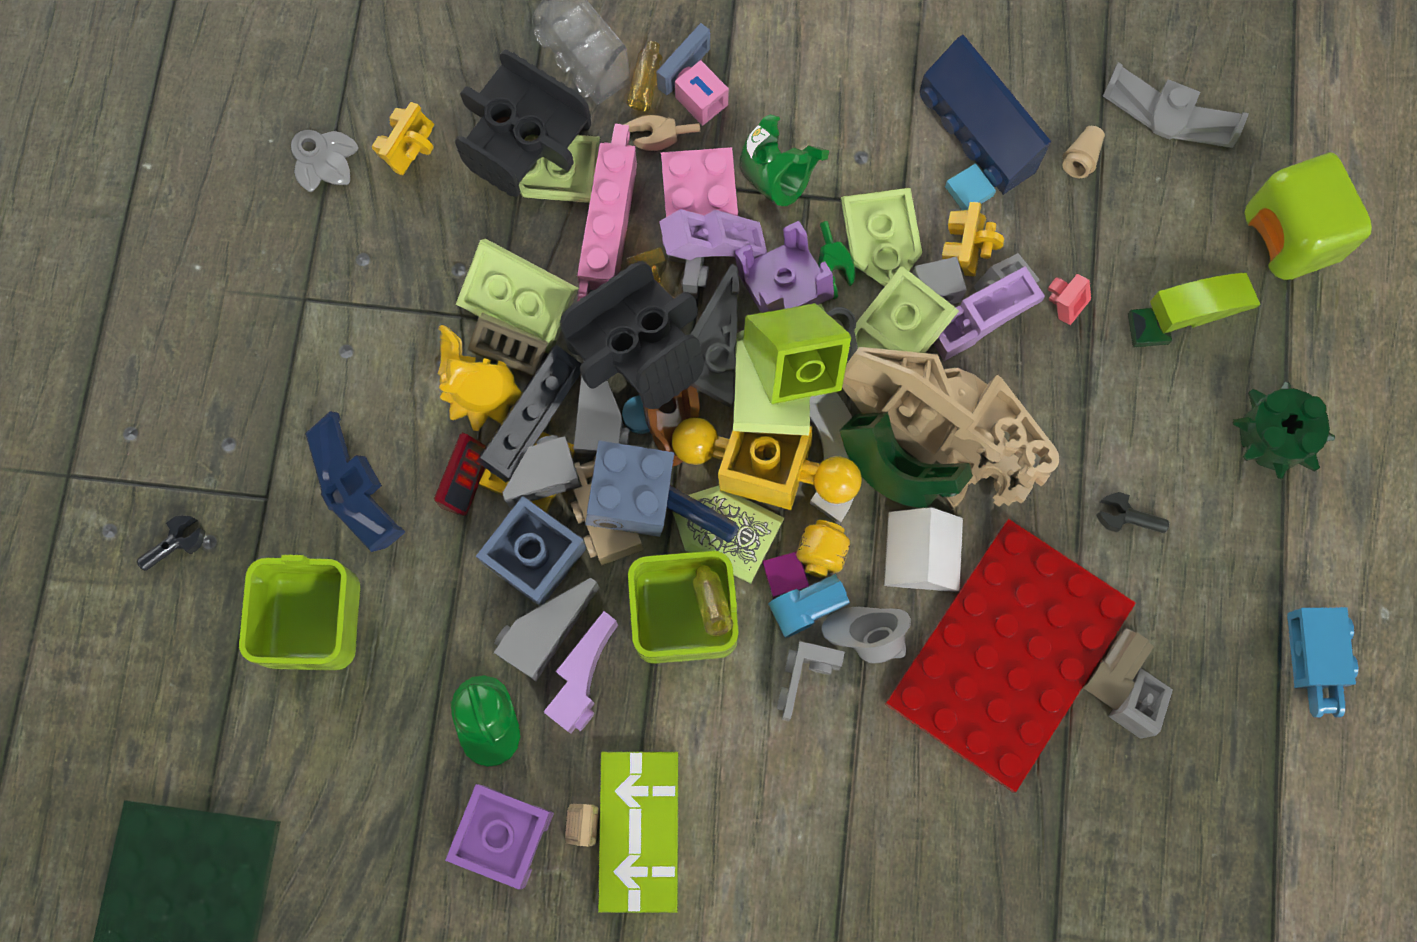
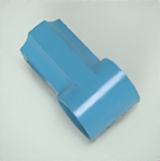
[768,574,850,638]

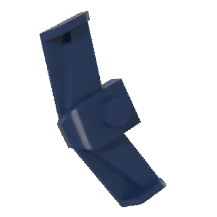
[305,411,405,552]

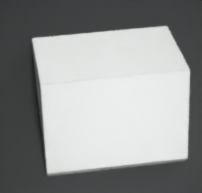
[884,507,963,592]

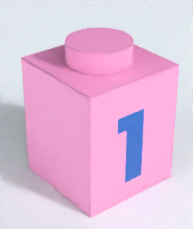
[675,60,729,126]

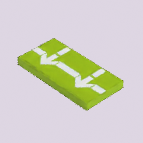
[598,752,678,913]

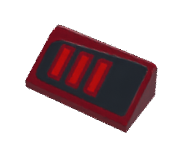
[434,432,486,516]

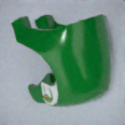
[740,114,829,207]

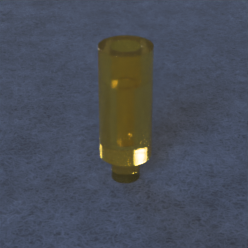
[626,41,663,111]
[693,566,733,636]

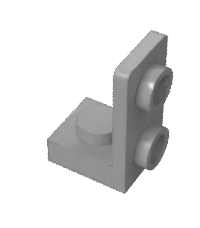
[777,641,845,721]

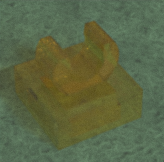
[625,247,666,282]

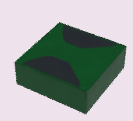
[1128,308,1172,347]

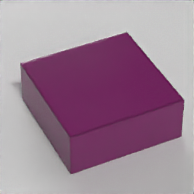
[762,551,809,599]

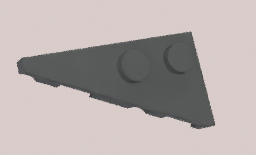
[690,264,739,408]

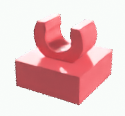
[1048,274,1091,325]

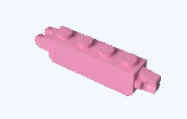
[577,124,637,302]

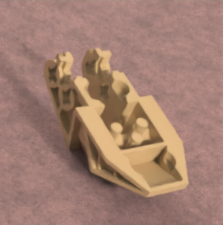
[842,347,1059,507]

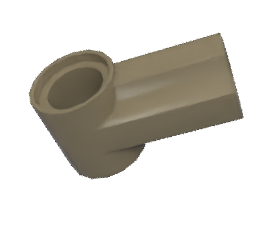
[1083,628,1154,710]

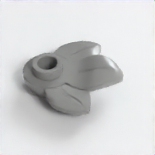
[291,130,358,192]

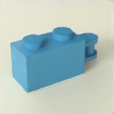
[1287,607,1358,718]

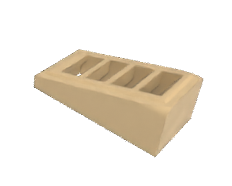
[565,804,599,847]

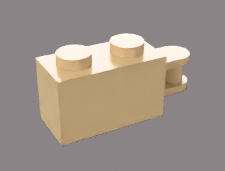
[571,456,643,565]

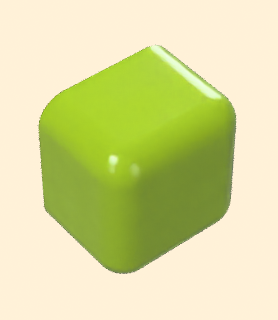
[628,551,738,664]
[239,555,360,670]

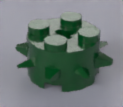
[1232,382,1335,479]

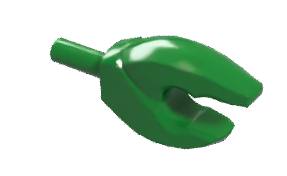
[818,221,855,300]

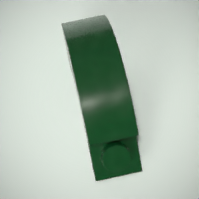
[839,412,973,508]

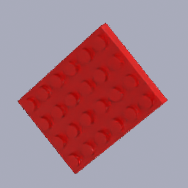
[885,518,1136,793]

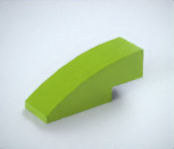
[1150,273,1261,334]

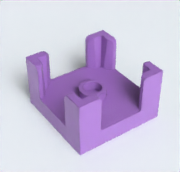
[734,221,834,313]
[445,784,554,890]

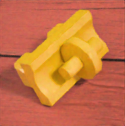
[372,102,435,175]
[942,202,1004,276]

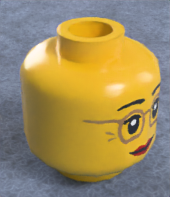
[796,520,850,578]

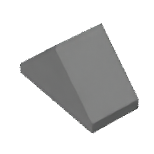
[1108,668,1173,739]

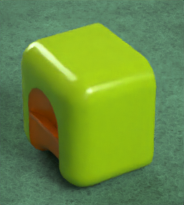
[1244,152,1372,280]

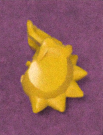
[437,325,522,431]

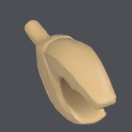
[623,115,701,151]

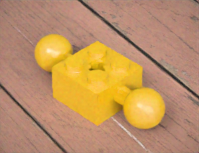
[672,417,862,510]

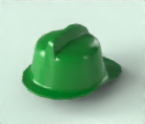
[451,675,521,767]

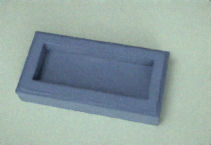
[656,23,710,95]

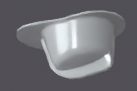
[822,607,911,663]

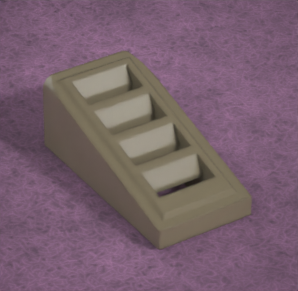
[467,313,548,375]

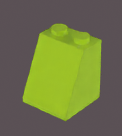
[743,303,851,404]

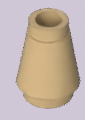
[1062,125,1105,178]

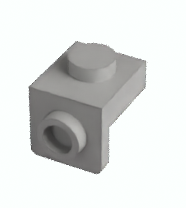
[668,255,709,299]

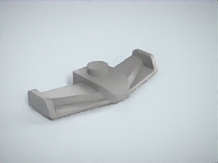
[1103,62,1249,148]

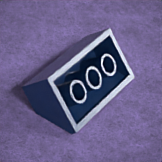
[919,35,1051,195]

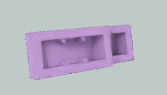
[659,209,767,260]
[933,266,1045,361]
[544,611,618,733]

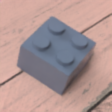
[585,440,674,537]
[476,496,587,606]

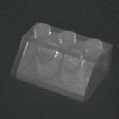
[533,0,630,106]

